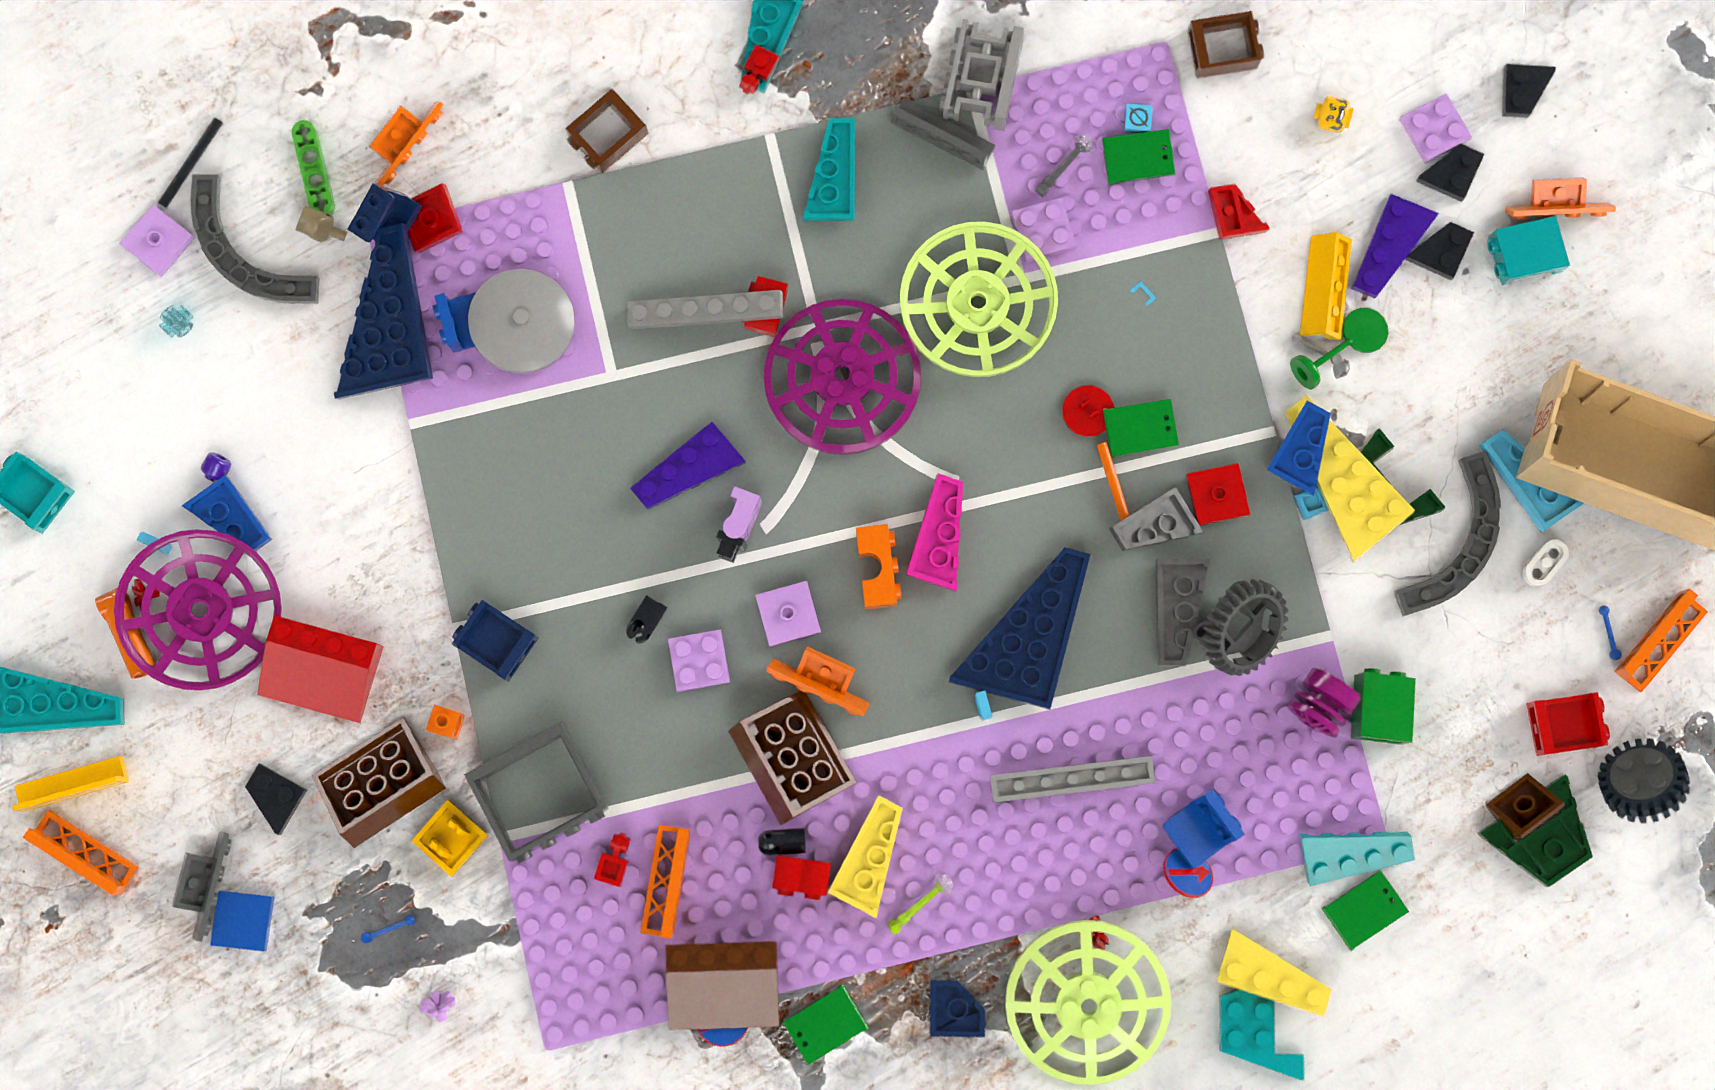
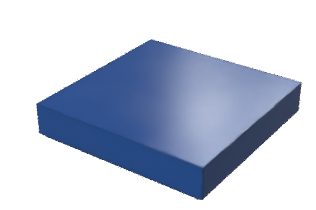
[210,891,274,952]

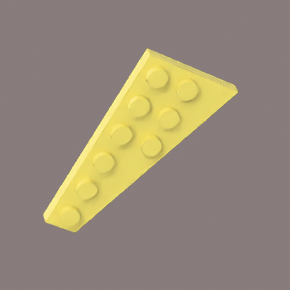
[1286,395,1415,563]

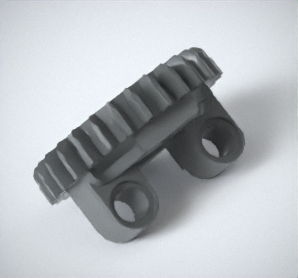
[1193,579,1288,676]

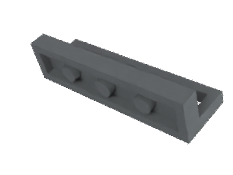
[891,98,995,170]

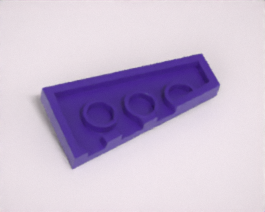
[1351,194,1439,299]
[630,422,746,510]

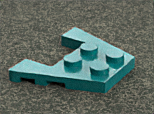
[1219,989,1304,1080]

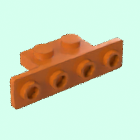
[368,101,444,186]
[1505,177,1616,220]
[766,646,870,716]

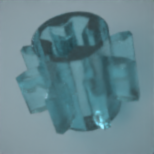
[159,305,194,337]

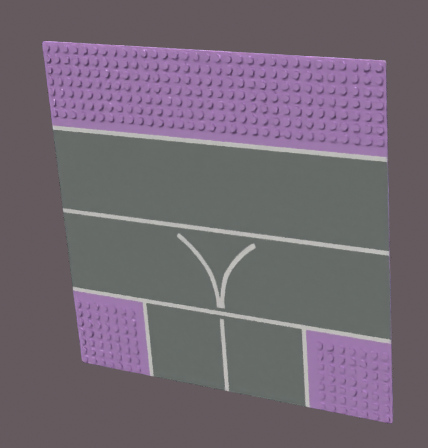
[370,42,1386,1050]

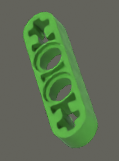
[292,120,335,215]

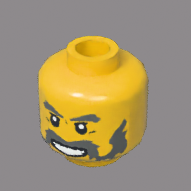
[1314,96,1354,133]

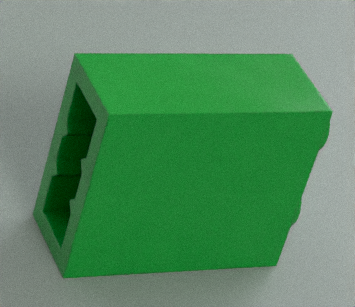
[1351,668,1416,745]

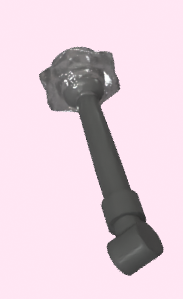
[1034,133,1095,197]

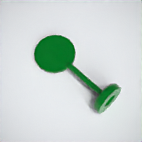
[1290,308,1389,390]

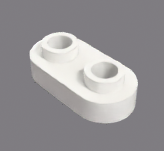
[1523,539,1569,587]

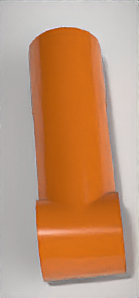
[95,588,156,679]

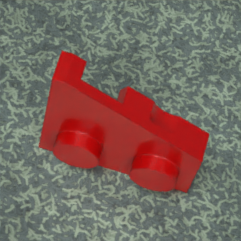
[1208,184,1269,240]

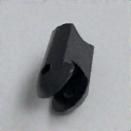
[626,595,668,644]
[758,828,806,856]

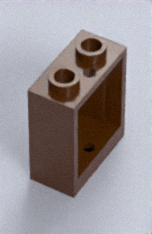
[1187,11,1264,78]
[565,89,649,173]

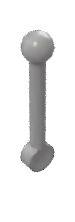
[1292,334,1342,365]

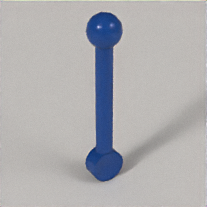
[1599,605,1622,660]
[361,915,415,943]

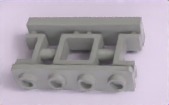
[939,19,1024,131]

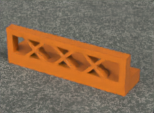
[1614,589,1708,692]
[23,810,139,895]
[640,824,691,939]

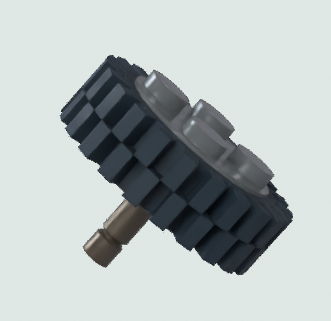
[1597,738,1690,823]

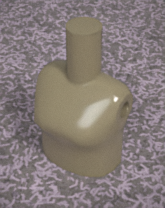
[295,205,347,242]

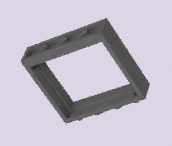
[464,722,609,864]

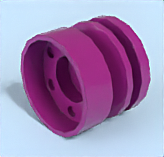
[1287,668,1361,738]

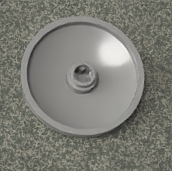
[468,269,574,374]

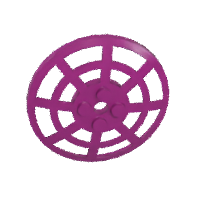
[764,299,921,455]
[114,529,282,691]

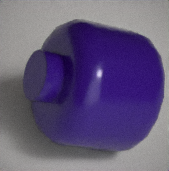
[201,452,231,481]

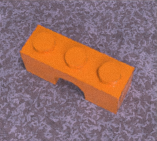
[856,524,902,610]

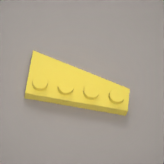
[828,795,903,918]
[1216,929,1332,1017]

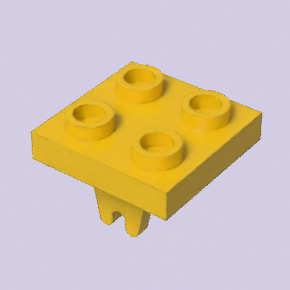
[411,800,489,877]

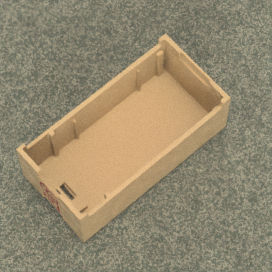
[1516,359,1715,551]

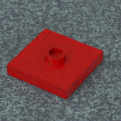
[408,183,463,253]
[1186,463,1251,526]

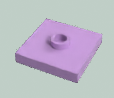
[119,204,195,277]
[755,581,821,647]

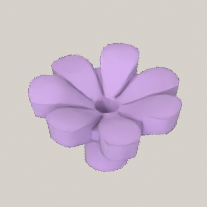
[419,991,455,1022]

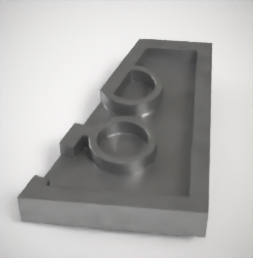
[1109,487,1203,551]

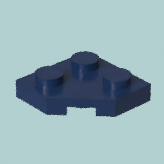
[930,980,985,1038]

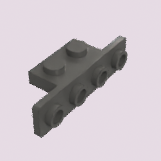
[172,831,231,942]

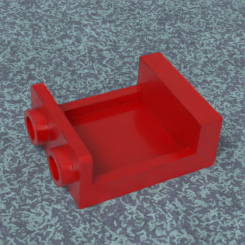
[1526,692,1610,756]

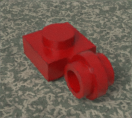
[739,45,779,95]
[594,832,631,887]

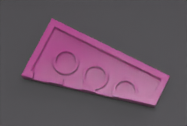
[905,473,963,591]

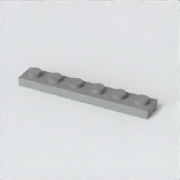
[628,290,783,329]
[990,756,1155,803]

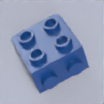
[433,292,476,353]
[1162,789,1245,868]

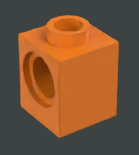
[426,705,465,740]

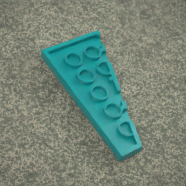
[0,667,125,734]

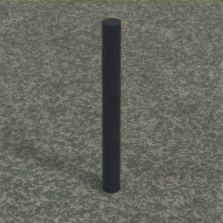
[157,117,223,209]

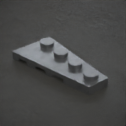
[1156,559,1210,666]

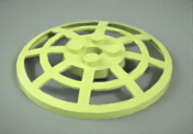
[900,222,1058,377]
[1005,920,1171,1085]

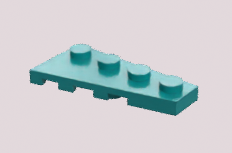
[802,118,855,222]

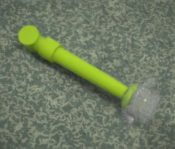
[887,872,955,934]

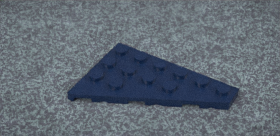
[334,223,433,399]
[948,547,1091,710]

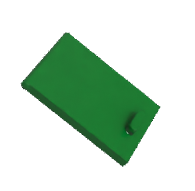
[1102,129,1175,185]
[1103,399,1179,458]
[1322,870,1409,951]
[783,984,869,1065]

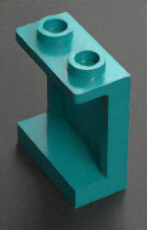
[1487,216,1570,285]
[0,451,75,534]

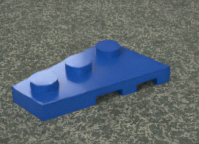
[1267,400,1331,496]
[182,475,273,551]

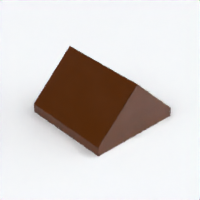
[1486,773,1565,839]

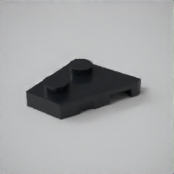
[1502,64,1556,118]
[1416,144,1485,202]
[1405,222,1474,280]
[245,763,307,835]

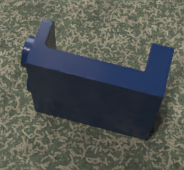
[347,183,423,242]
[452,600,539,682]

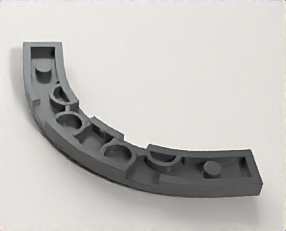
[191,174,319,304]
[1394,451,1501,616]

